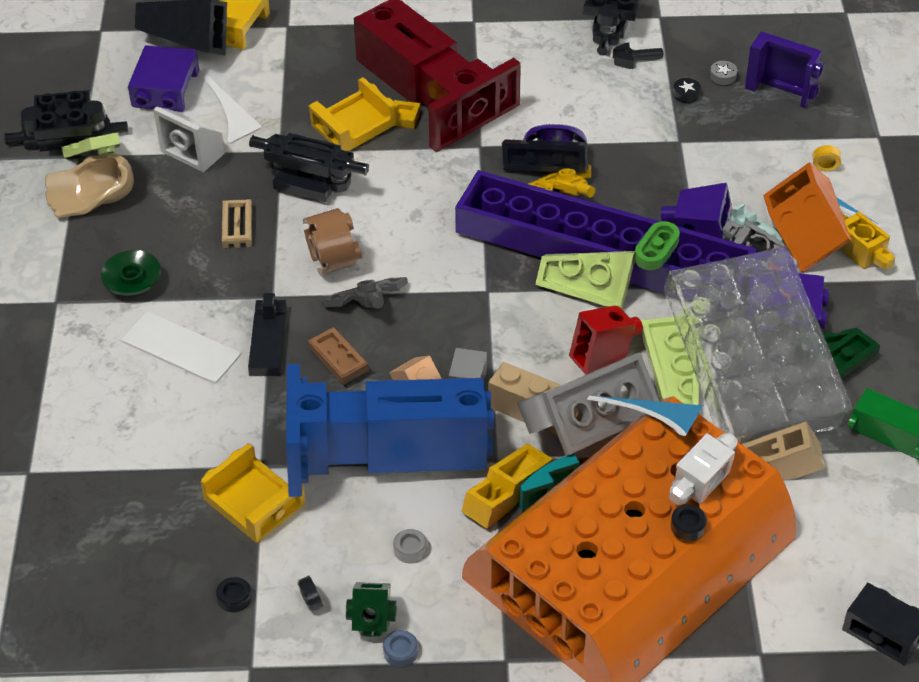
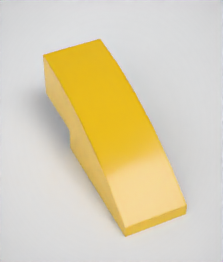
[461,443,553,529]

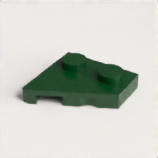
[792,328,880,384]

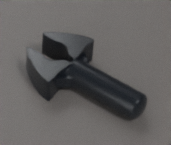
[612,42,664,69]

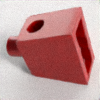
[569,305,643,375]

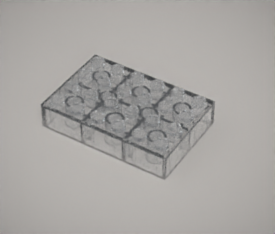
[664,246,854,444]

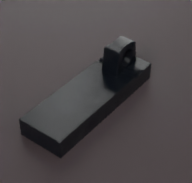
[502,139,588,173]
[248,293,287,376]

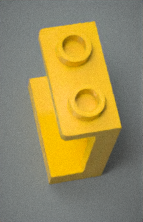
[220,0,270,50]
[308,77,397,151]
[200,443,306,543]

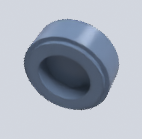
[383,630,418,667]

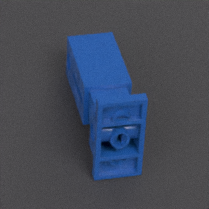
[286,364,494,497]

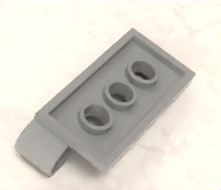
[517,352,659,456]

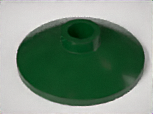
[101,250,161,296]

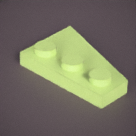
[62,132,120,158]
[535,251,635,309]

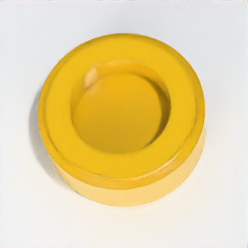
[812,145,841,171]

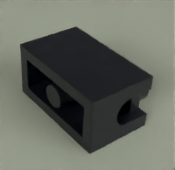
[842,582,919,666]

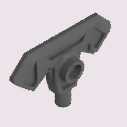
[321,277,408,309]

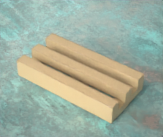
[222,199,252,248]

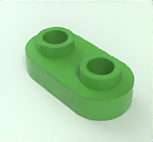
[635,221,680,270]

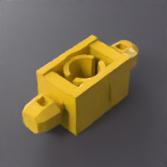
[840,211,895,270]

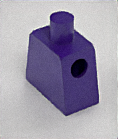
[661,183,732,239]

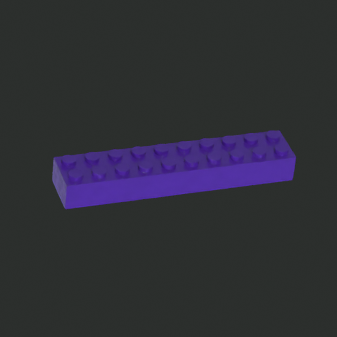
[455,170,756,314]

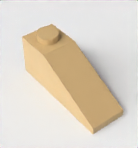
[742,421,825,479]

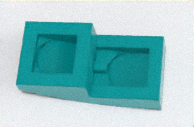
[520,453,579,512]

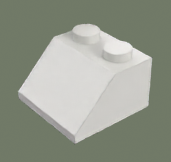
[153,106,225,173]

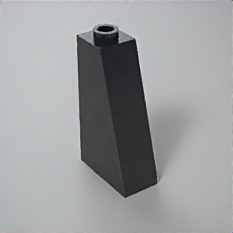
[135,0,227,56]

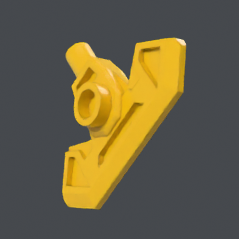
[528,164,595,198]

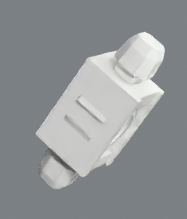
[669,433,738,505]

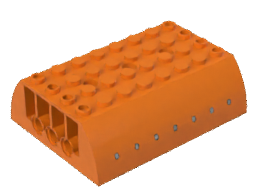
[462,396,796,682]

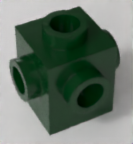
[346,582,397,637]

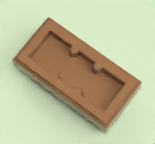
[308,327,369,385]

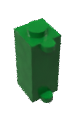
[847,388,919,460]

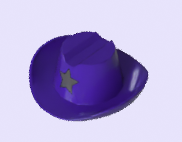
[523,124,587,142]

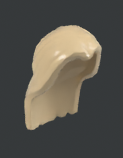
[45,154,134,218]

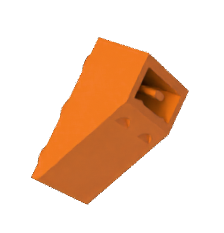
[763,162,851,273]

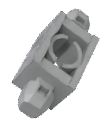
[722,221,799,272]

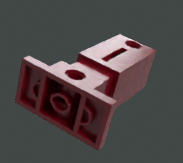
[354,0,521,153]

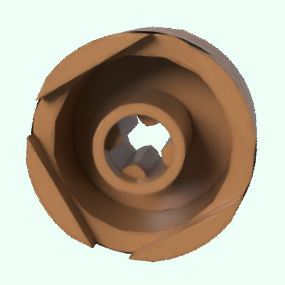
[303,208,362,275]

